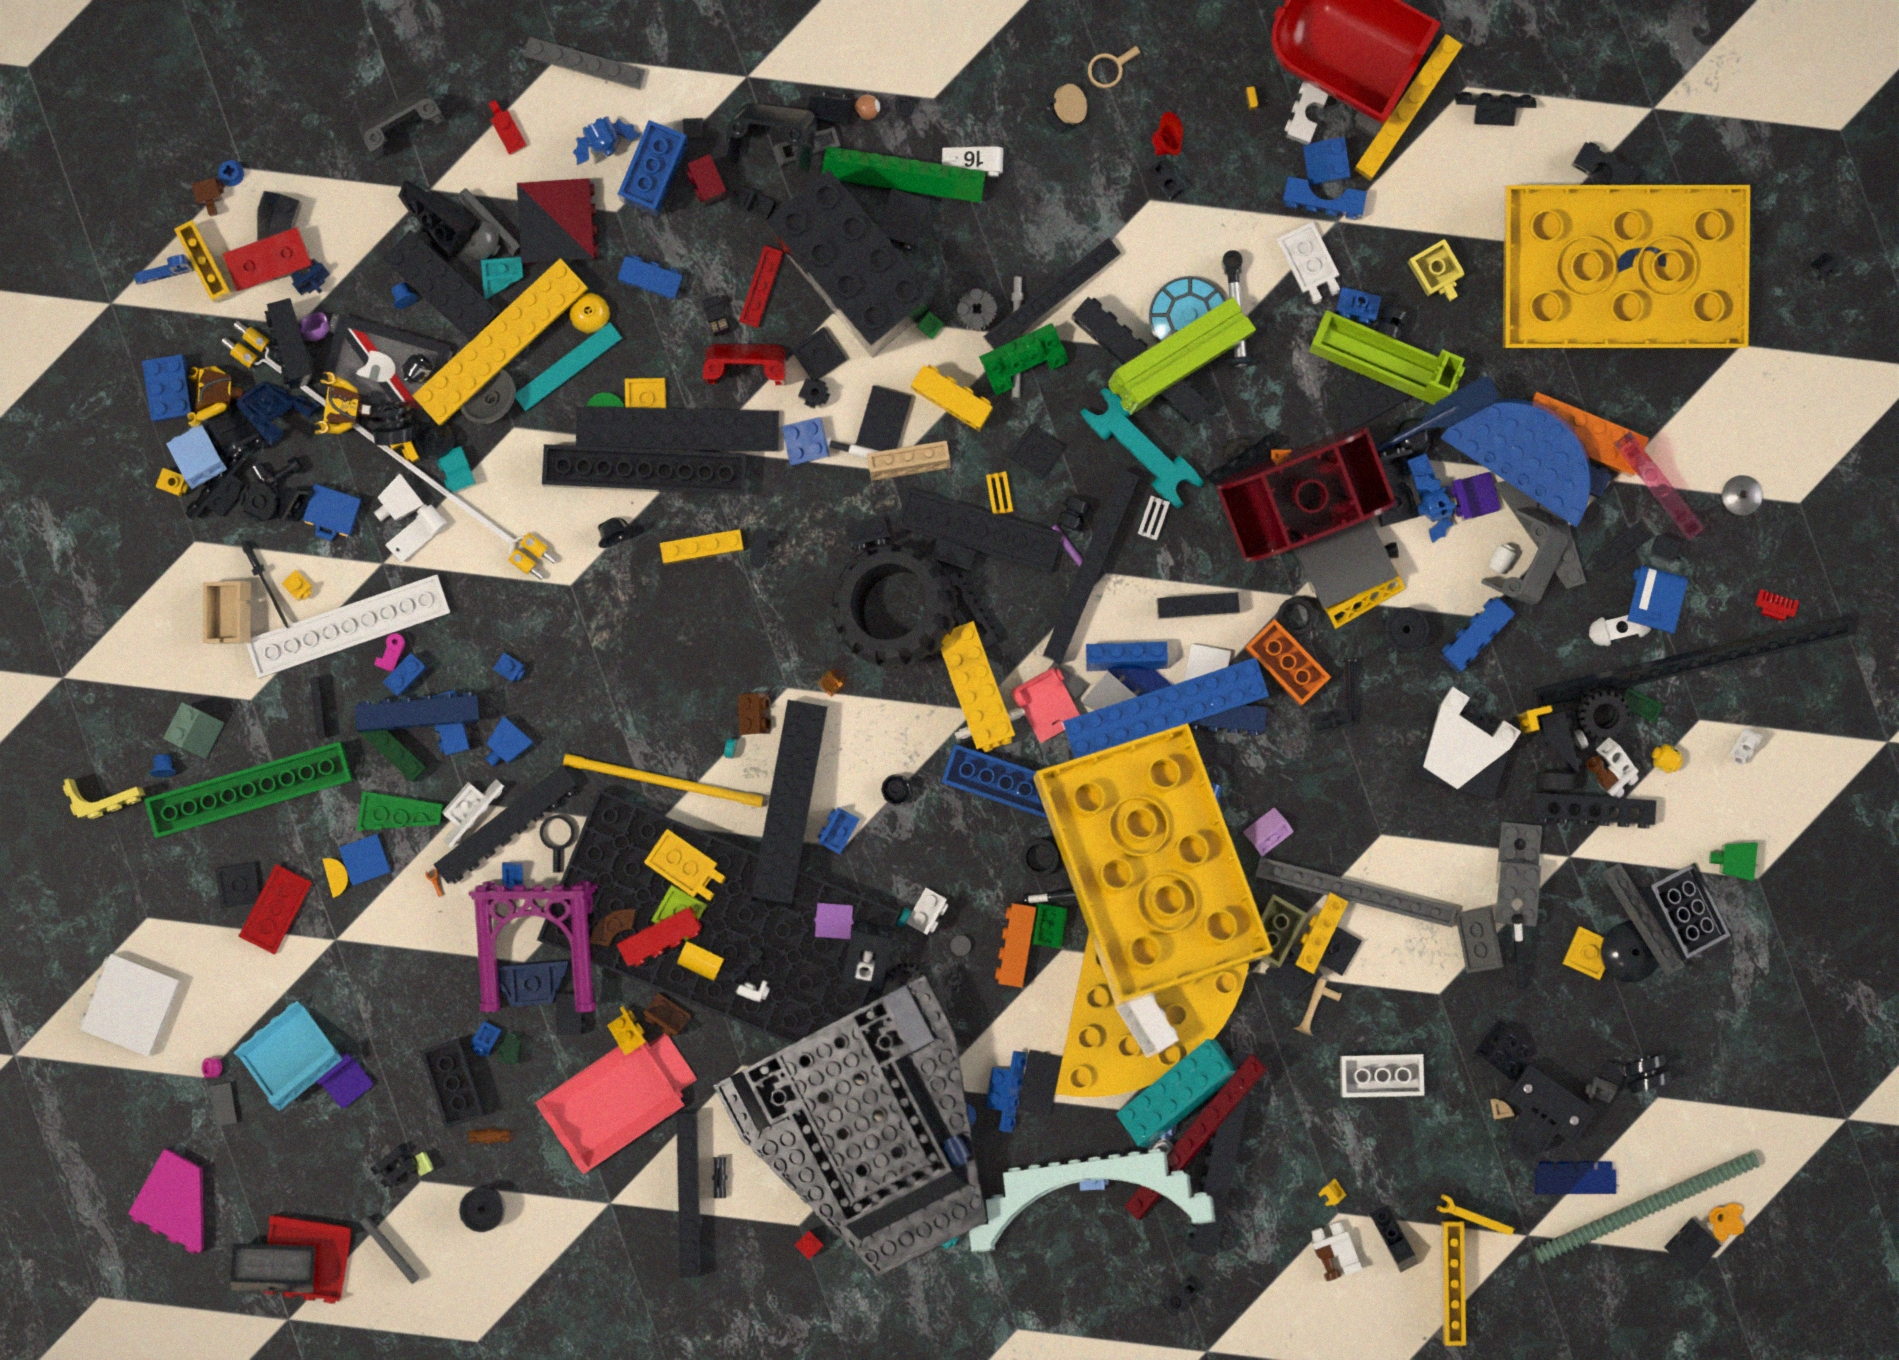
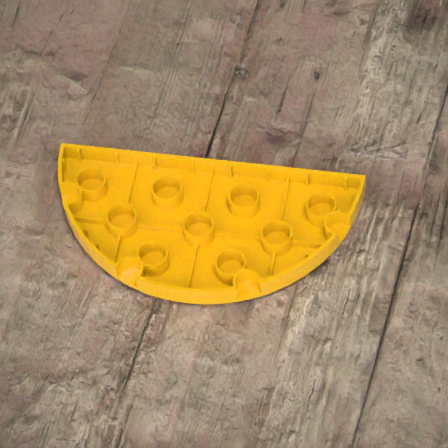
[1055,932,1249,1097]

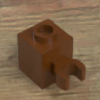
[191,177,224,217]

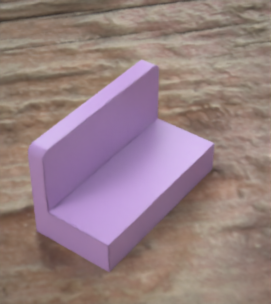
[1243,808,1294,857]

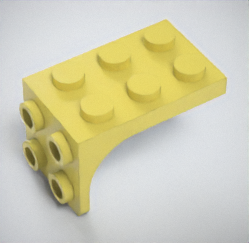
[63,778,145,819]

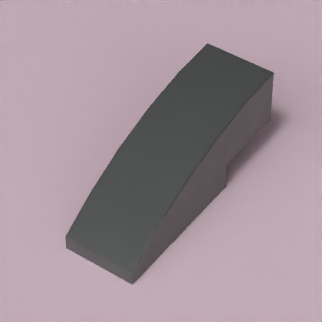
[773,127,841,167]

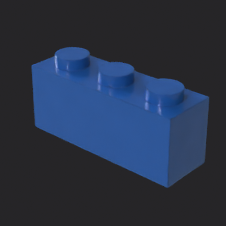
[618,255,683,301]
[432,690,471,756]

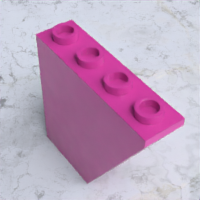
[128,1148,204,1254]

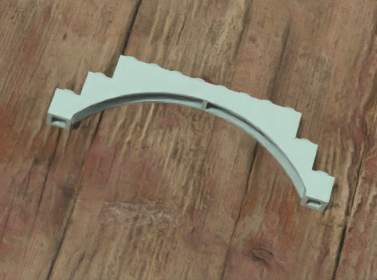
[969,1149,1215,1253]

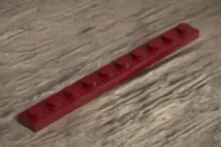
[1124,1054,1268,1220]

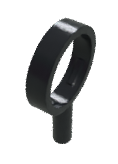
[540,815,575,873]

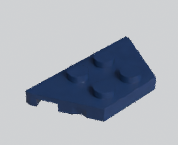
[497,961,569,1006]

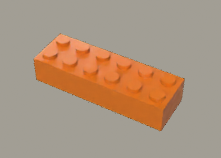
[1531,392,1649,477]

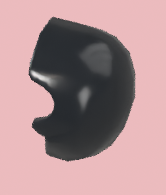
[881,774,912,806]

